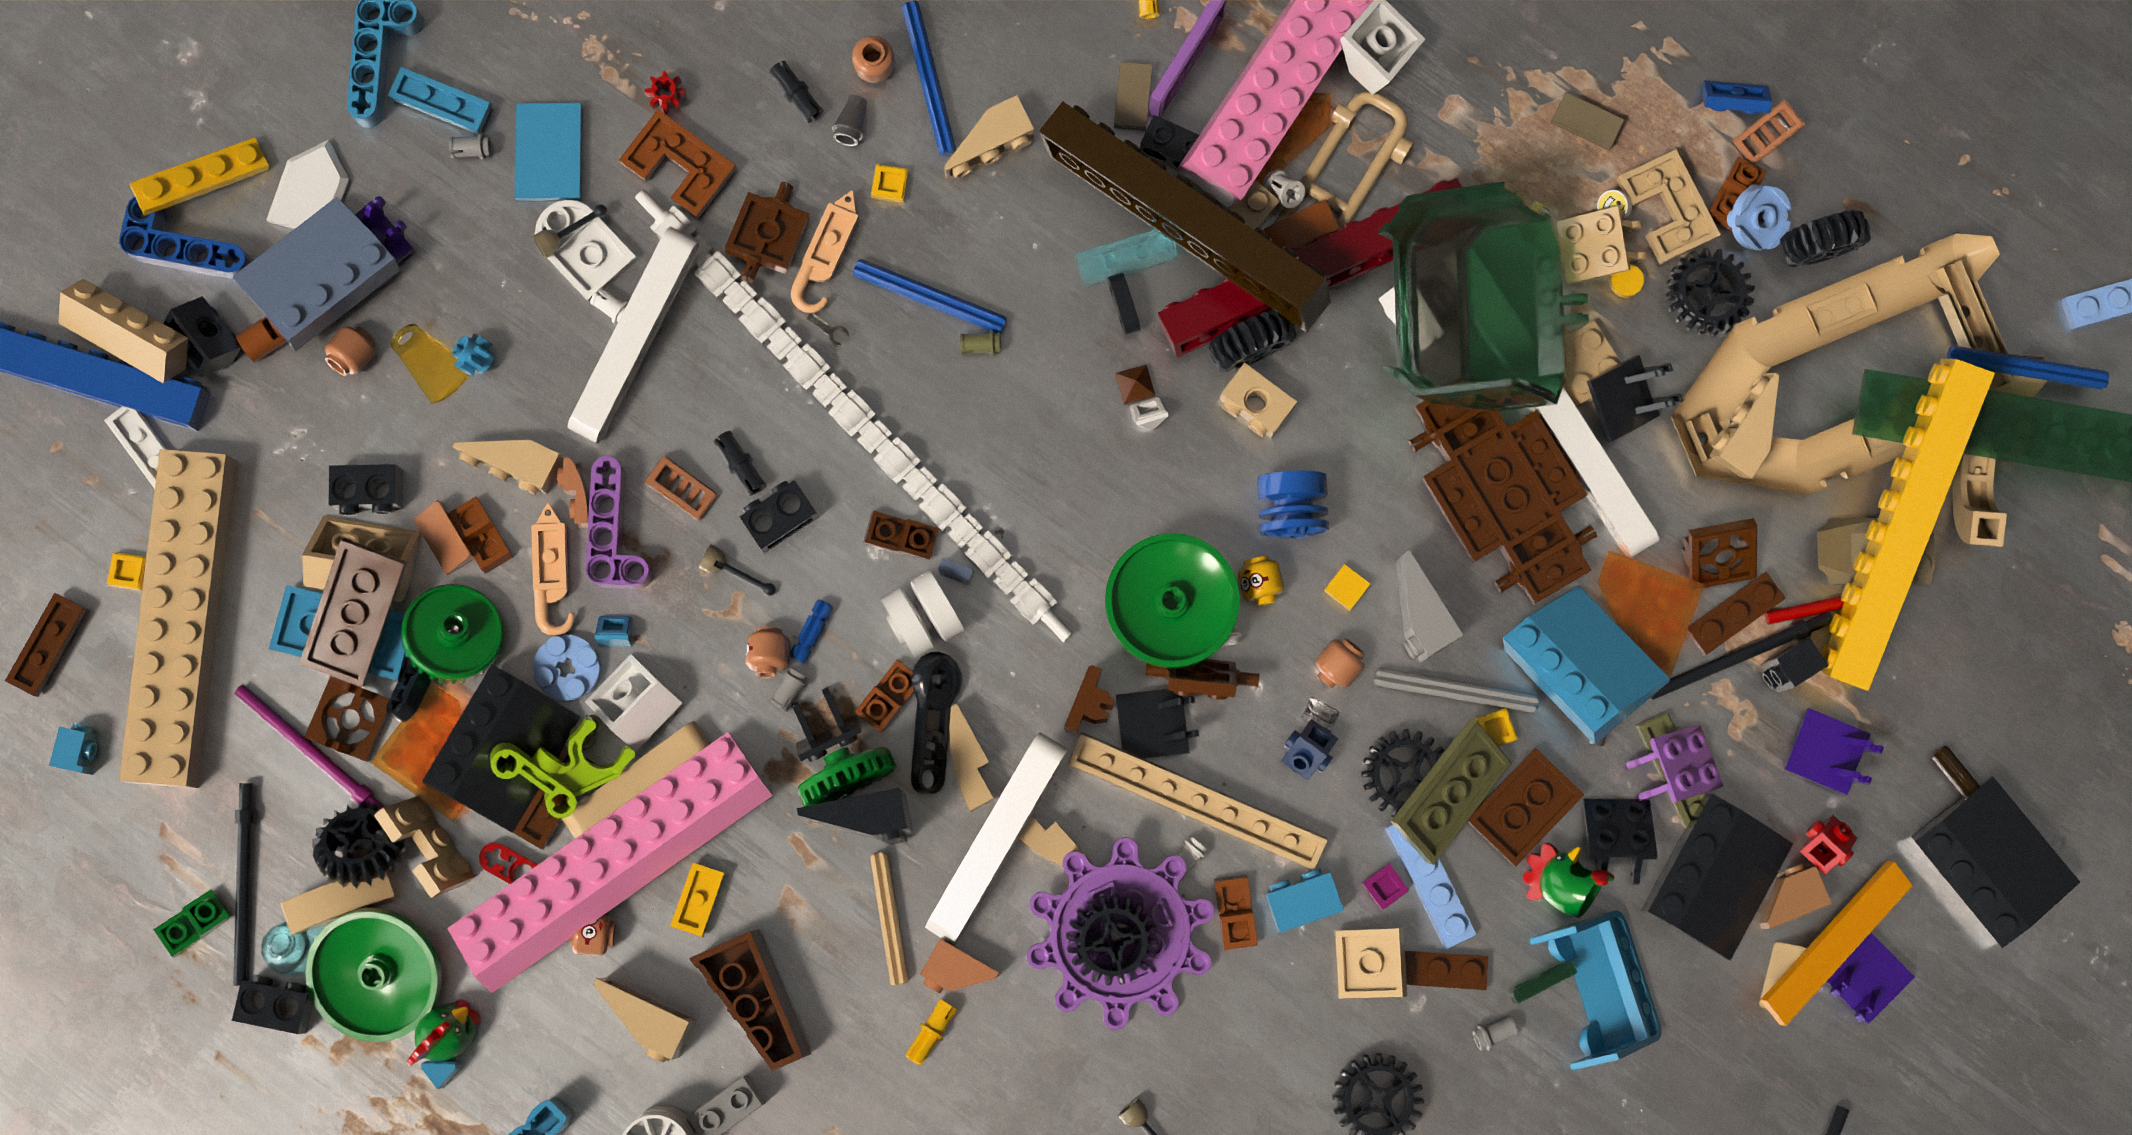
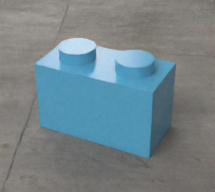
[1265,869,1344,933]

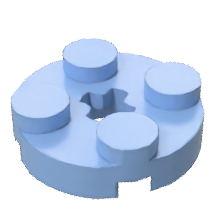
[1727,184,1791,251]
[533,635,601,702]

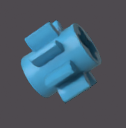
[452,333,494,376]

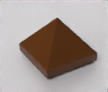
[1115,364,1156,405]

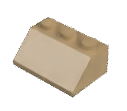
[302,516,420,602]

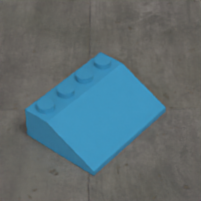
[1503,586,1670,745]

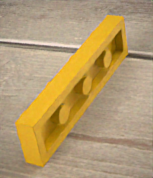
[130,137,269,216]

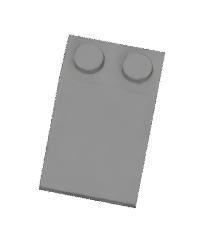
[1396,550,1463,663]

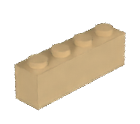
[59,279,189,384]

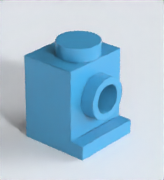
[49,723,97,775]

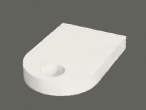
[535,200,637,303]

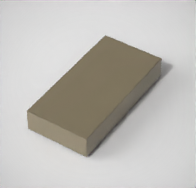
[1114,62,1152,130]
[1551,92,1625,151]

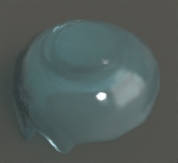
[261,922,314,976]

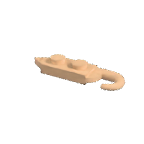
[791,191,859,313]
[531,503,575,636]

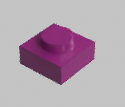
[1361,863,1410,911]

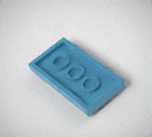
[269,585,407,681]

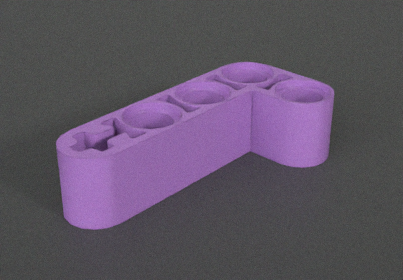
[585,456,653,589]

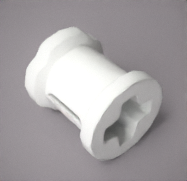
[1263,169,1305,208]

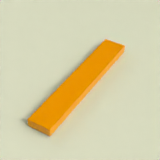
[1760,860,1913,1026]

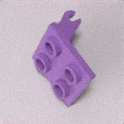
[1626,724,1724,803]

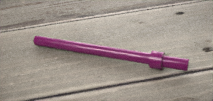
[234,684,386,810]

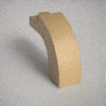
[1952,440,2007,547]

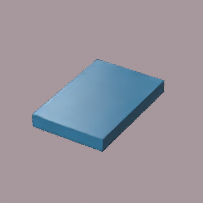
[514,103,583,201]

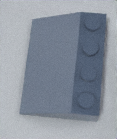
[232,197,400,351]

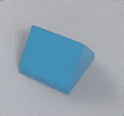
[595,616,632,647]
[421,1060,462,1089]

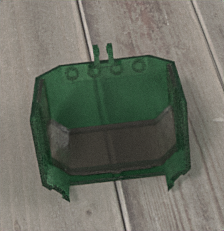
[1377,181,1589,412]

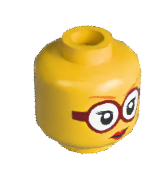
[1238,555,1284,606]

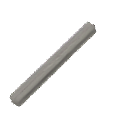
[1374,668,1539,713]

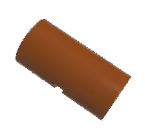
[235,317,287,363]

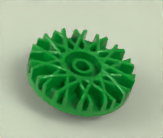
[401,584,504,684]
[797,747,897,807]

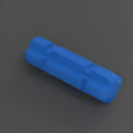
[790,599,833,663]

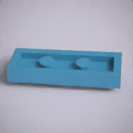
[388,67,492,134]

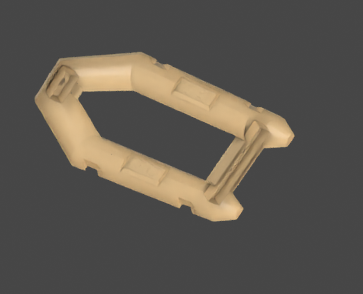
[1671,233,2047,495]

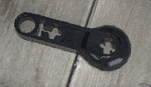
[911,651,962,794]

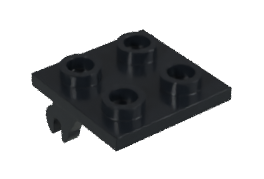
[1586,355,1684,442]
[792,687,862,762]
[1116,689,1200,759]
[1582,799,1658,885]

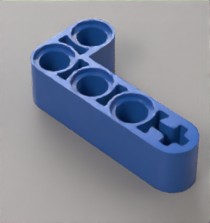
[119,197,253,279]

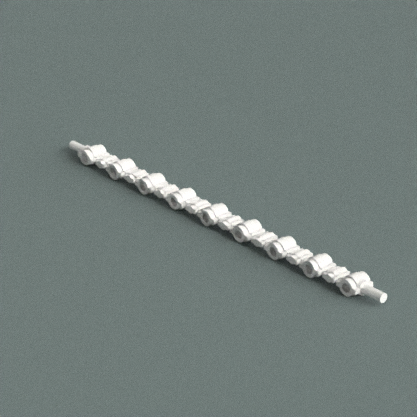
[635,189,1073,642]

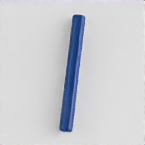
[902,1,956,156]
[853,259,1007,333]
[1946,346,2109,389]

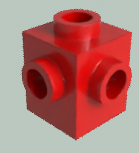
[1800,815,1858,875]

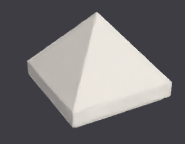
[1129,397,1169,430]

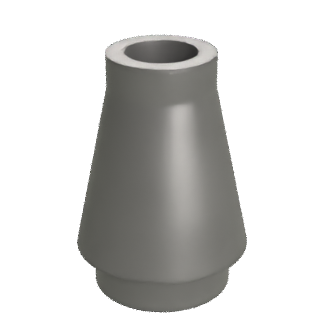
[832,95,867,146]

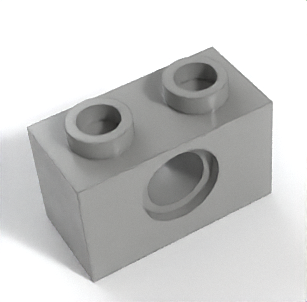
[687,1075,766,1135]

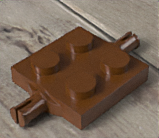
[725,182,809,283]
[1145,659,1260,700]

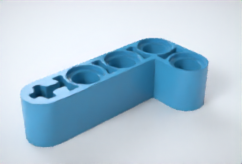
[347,0,424,128]

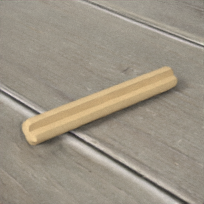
[870,852,908,985]

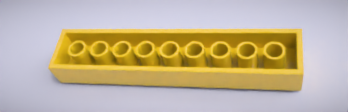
[1819,359,1995,691]

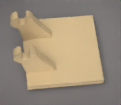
[1557,206,1648,285]

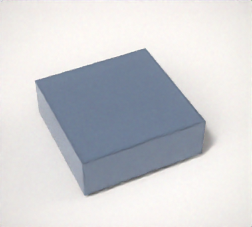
[938,558,974,585]

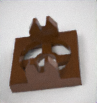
[1682,518,1757,590]
[1064,665,1114,737]
[304,676,389,762]

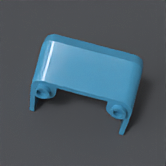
[1530,910,1661,1071]

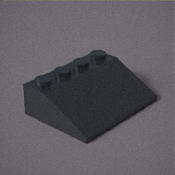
[422,664,581,833]
[1911,776,2080,948]
[796,788,914,845]
[1641,793,1794,961]

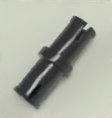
[769,61,824,123]
[713,431,767,496]

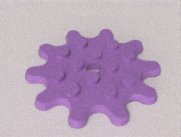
[1027,837,1214,1030]

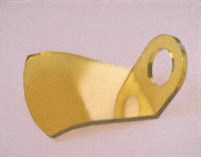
[391,324,468,403]

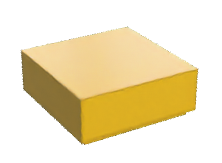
[871,164,909,203]
[107,552,146,591]
[1324,564,1370,611]
[1474,708,1518,746]

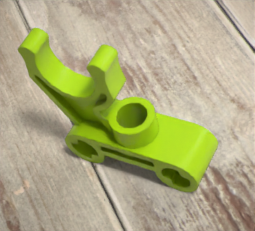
[490,717,635,819]

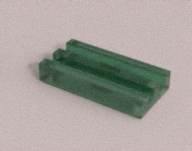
[1507,961,1578,1004]

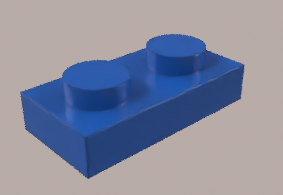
[1701,80,1772,114]

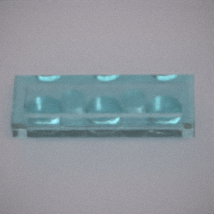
[1075,230,1178,287]

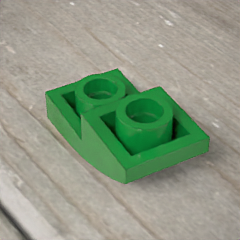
[153,889,230,958]

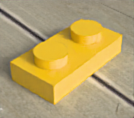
[670,862,726,937]

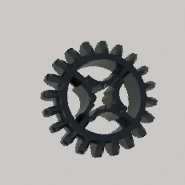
[1780,210,1871,268]
[1665,248,1755,337]
[1209,309,1297,372]
[1361,729,1444,818]
[312,802,406,889]
[1066,893,1158,986]
[1332,1053,1424,1135]

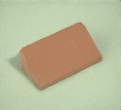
[413,500,475,575]

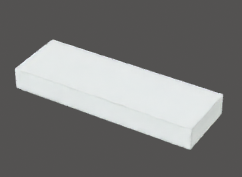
[104,406,169,489]

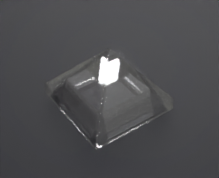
[1301,697,1340,732]

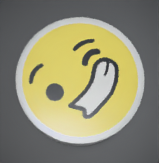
[1597,190,1632,220]

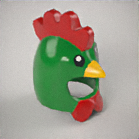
[1523,842,1615,918]
[406,999,481,1066]

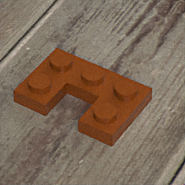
[619,109,737,219]

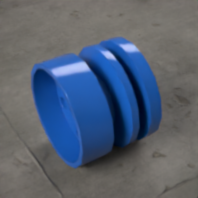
[1257,470,1329,539]

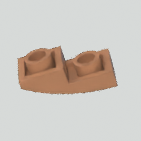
[557,457,590,528]

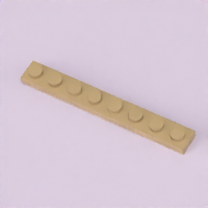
[1068,732,1328,870]

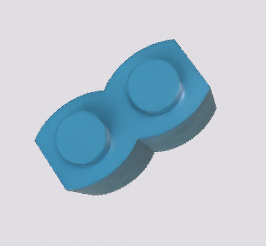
[508,1097,573,1135]

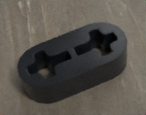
[1107,272,1141,335]
[386,663,432,723]

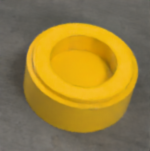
[1609,264,1644,298]

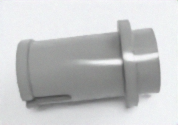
[449,133,492,159]
[769,667,807,712]
[1472,1016,1518,1051]

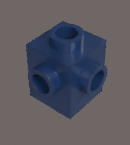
[1281,719,1338,780]

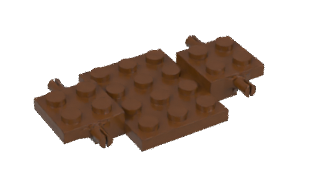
[1408,374,1597,605]

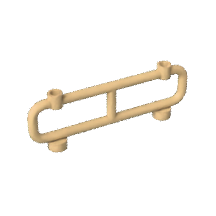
[1274,91,1415,235]

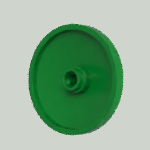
[1105,533,1240,668]
[305,908,442,1042]

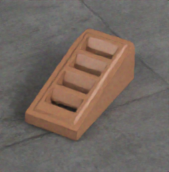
[1732,99,1805,164]
[643,455,718,521]

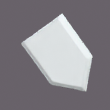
[266,139,350,229]

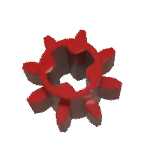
[644,71,687,114]

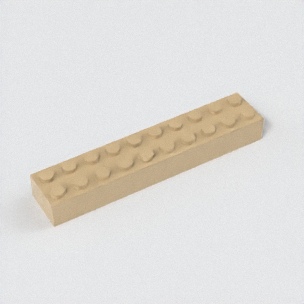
[119,449,237,788]

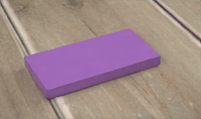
[1148,0,1227,117]

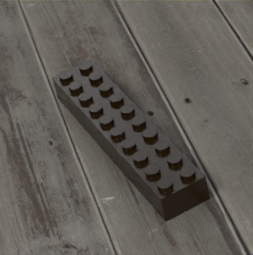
[1039,101,1331,333]

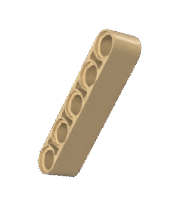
[561,721,711,838]

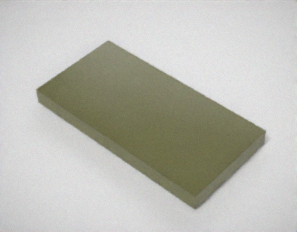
[1391,719,1512,865]

